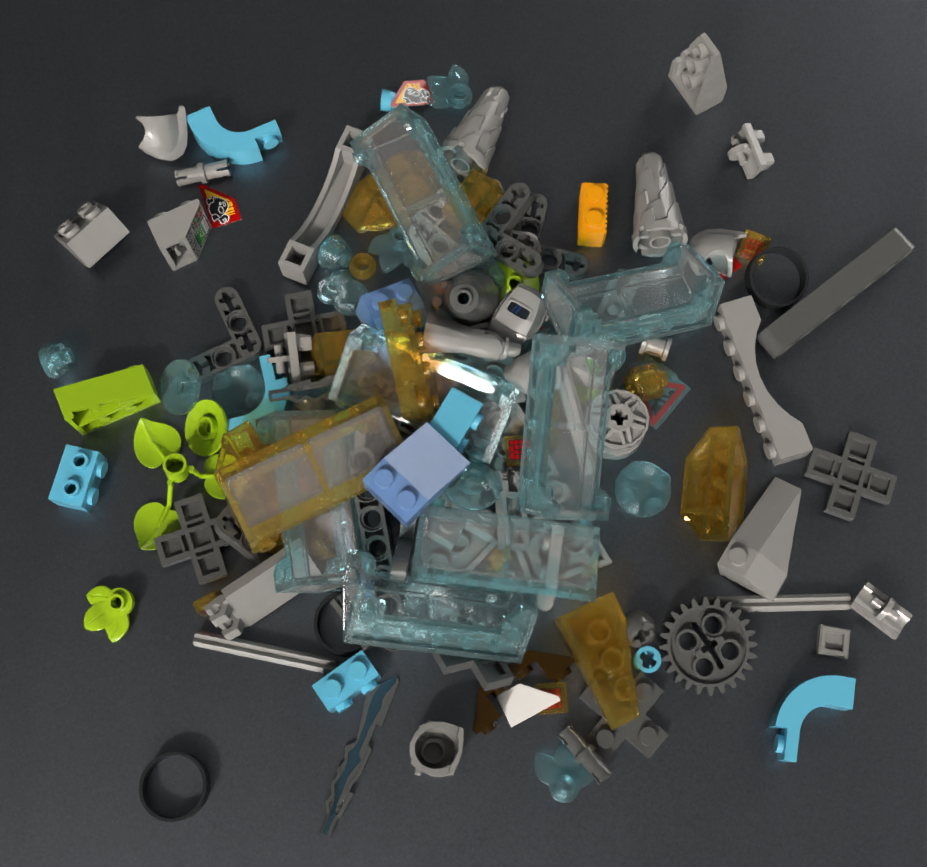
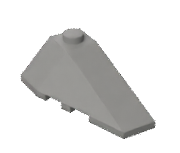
[668,32,727,115]
[717,477,802,601]

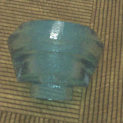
[317,234,352,270]
[38,343,75,380]

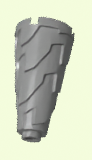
[436,86,510,184]
[631,152,688,257]

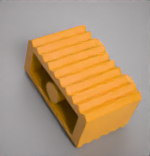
[577,182,609,247]

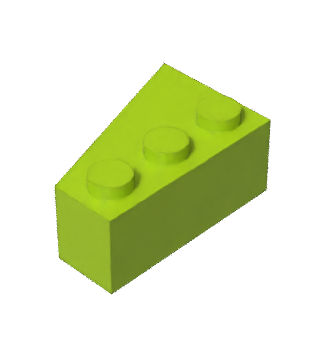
[53,364,161,435]

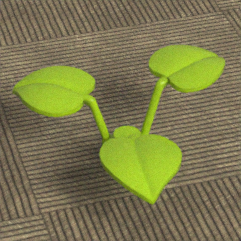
[134,418,255,550]

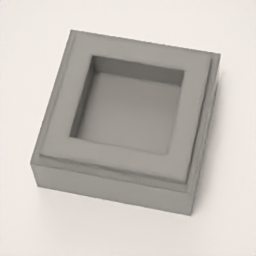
[815,624,851,660]

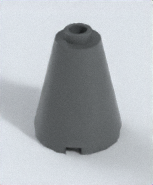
[444,270,500,326]

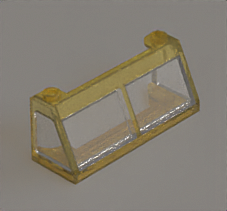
[214,394,404,554]

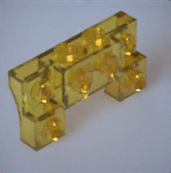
[378,299,440,423]

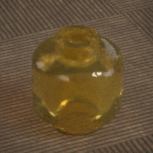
[623,363,668,402]

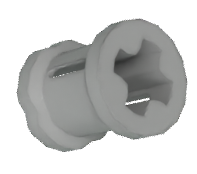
[638,330,673,362]

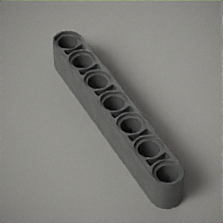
[756,227,916,360]
[348,447,410,651]

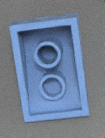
[355,278,441,381]
[362,422,470,528]

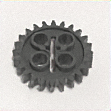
[658,596,758,695]

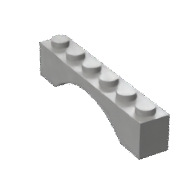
[278,125,374,286]
[713,295,813,466]

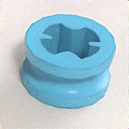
[633,646,662,674]

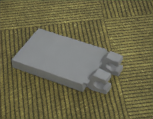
[203,539,323,641]

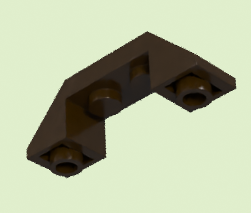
[473,650,574,736]

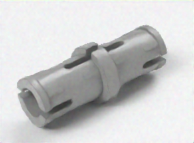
[174,159,231,187]

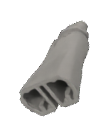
[421,312,521,360]

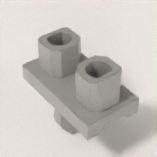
[727,123,775,179]
[267,332,315,384]
[849,582,913,640]

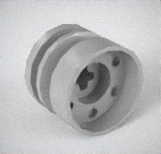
[585,389,649,460]

